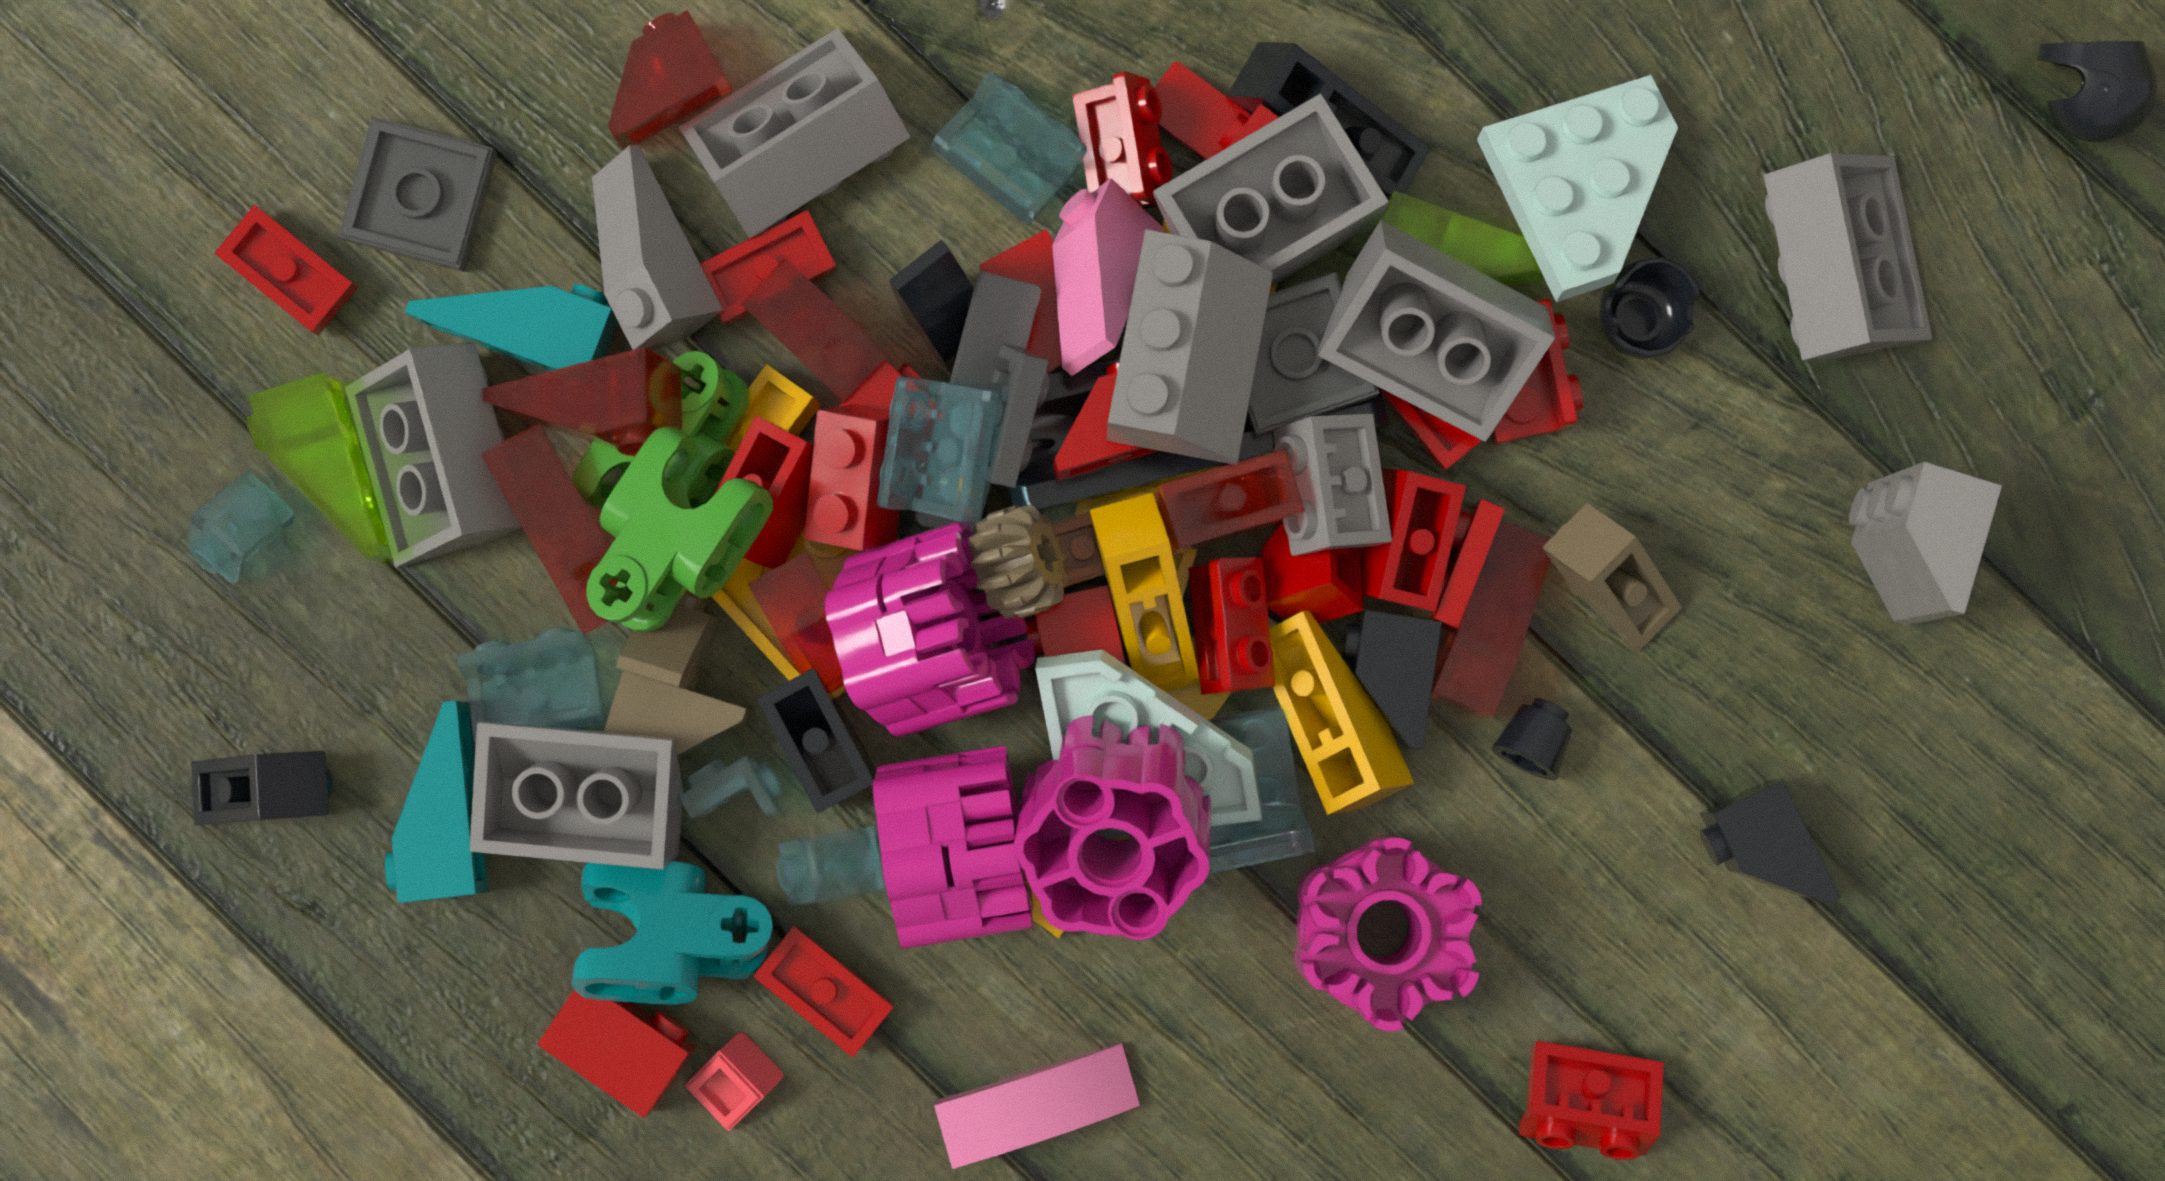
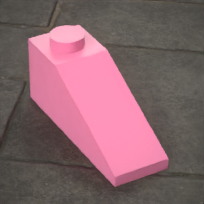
[1052,178,1165,376]

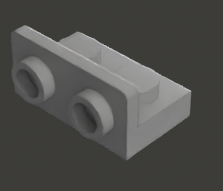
[1273,414,1392,556]

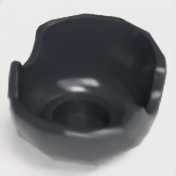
[1599,257,1700,360]

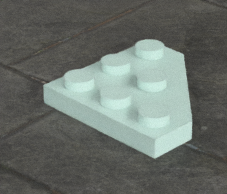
[1477,75,1678,302]
[1035,649,1262,839]

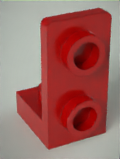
[1155,62,1279,161]

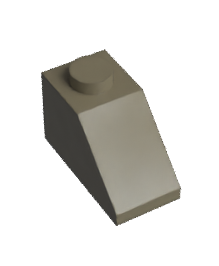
[1542,503,1682,652]
[615,594,719,691]
[603,670,754,760]

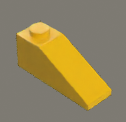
[1090,492,1200,692]
[1269,611,1414,815]

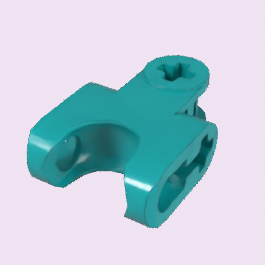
[571,861,773,1005]

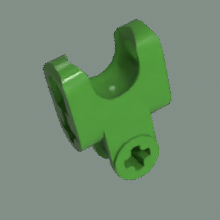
[572,351,749,509]
[586,427,773,632]

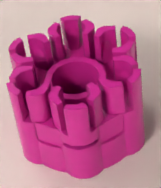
[825,519,1035,737]
[1013,715,1212,940]
[873,745,1034,949]
[1294,835,1482,1032]

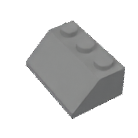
[679,28,911,238]
[1153,93,1389,287]
[1764,153,1933,360]
[1317,220,1555,442]
[1106,229,1273,465]
[345,342,526,568]
[1849,462,2002,625]
[469,721,683,870]

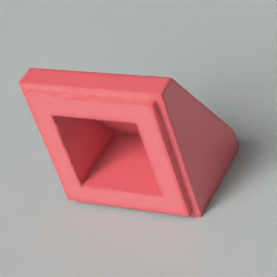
[684,1032,784,1132]

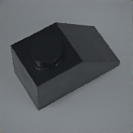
[1341,610,1442,750]
[756,668,877,814]
[191,751,332,825]
[1700,780,1841,903]

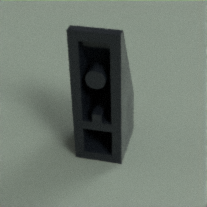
[1227,42,1431,201]
[889,239,974,372]

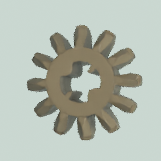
[969,504,1069,619]

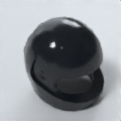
[2037,41,2158,142]

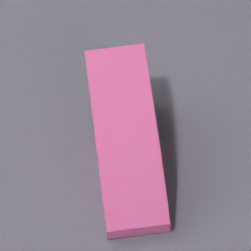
[934,1043,1140,1169]

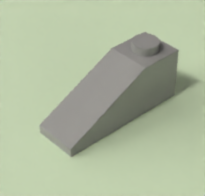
[592,144,723,351]

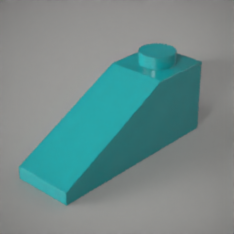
[405,283,620,388]
[385,700,489,903]

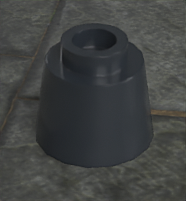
[1491,698,1572,781]

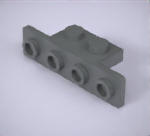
[915,271,1049,534]

